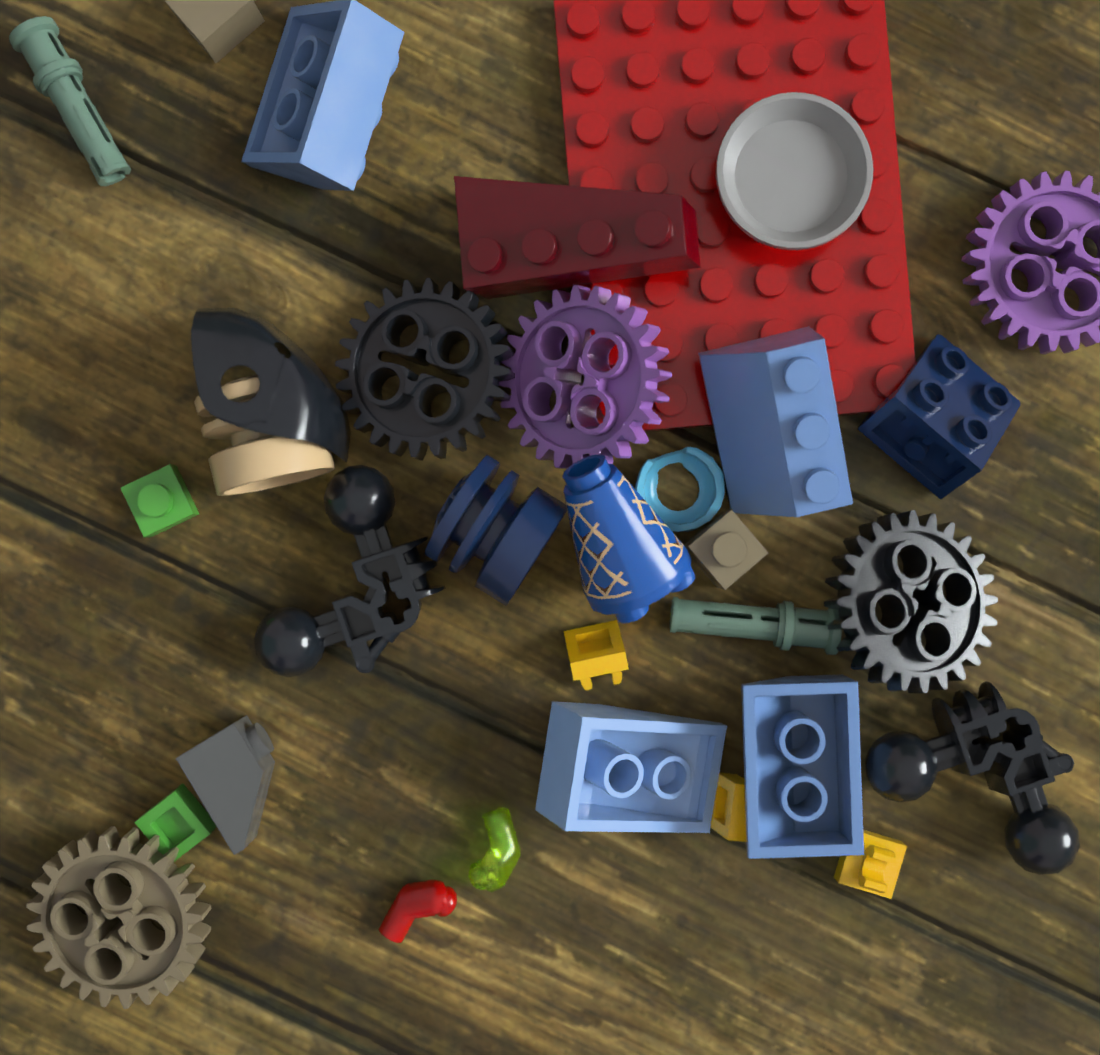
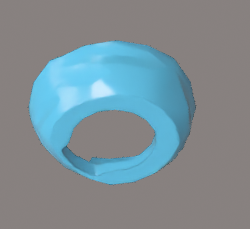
[635,447,725,532]

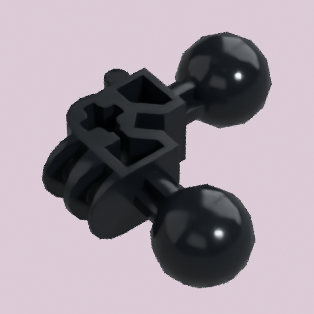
[254,465,446,677]
[865,681,1080,875]

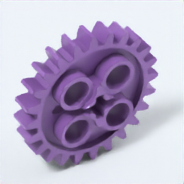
[961,171,1100,355]
[499,285,672,468]

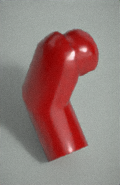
[378,879,457,943]

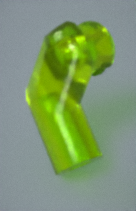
[468,807,521,892]

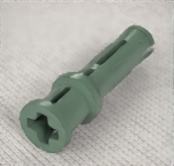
[9,16,131,186]
[669,597,842,655]

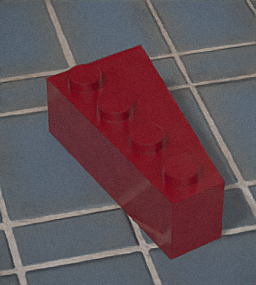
[454,176,701,299]

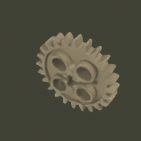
[26,826,211,1009]

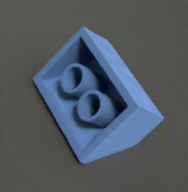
[241,0,404,191]
[698,326,853,517]
[741,675,864,859]

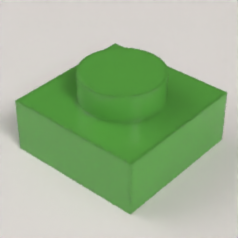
[121,464,199,538]
[134,783,217,862]

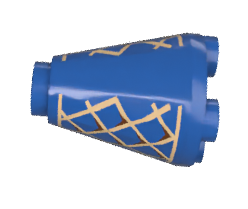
[563,454,695,623]

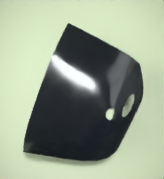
[191,308,351,463]

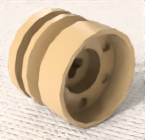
[194,375,335,496]

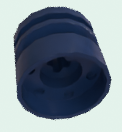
[425,455,567,606]

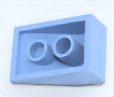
[535,701,727,833]

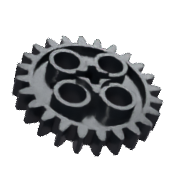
[335,278,515,461]
[824,510,998,693]

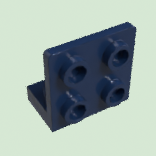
[857,334,1020,500]

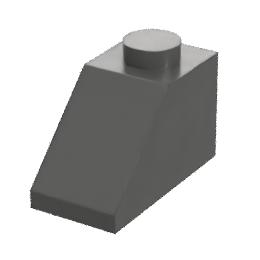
[176,716,275,855]

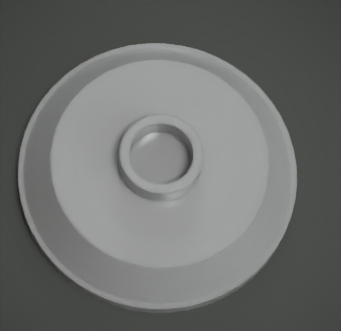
[716,92,873,250]

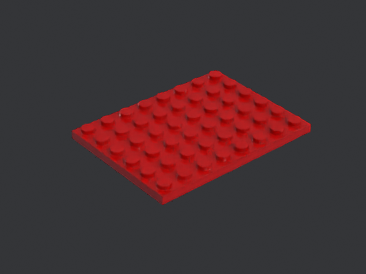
[553,0,916,432]

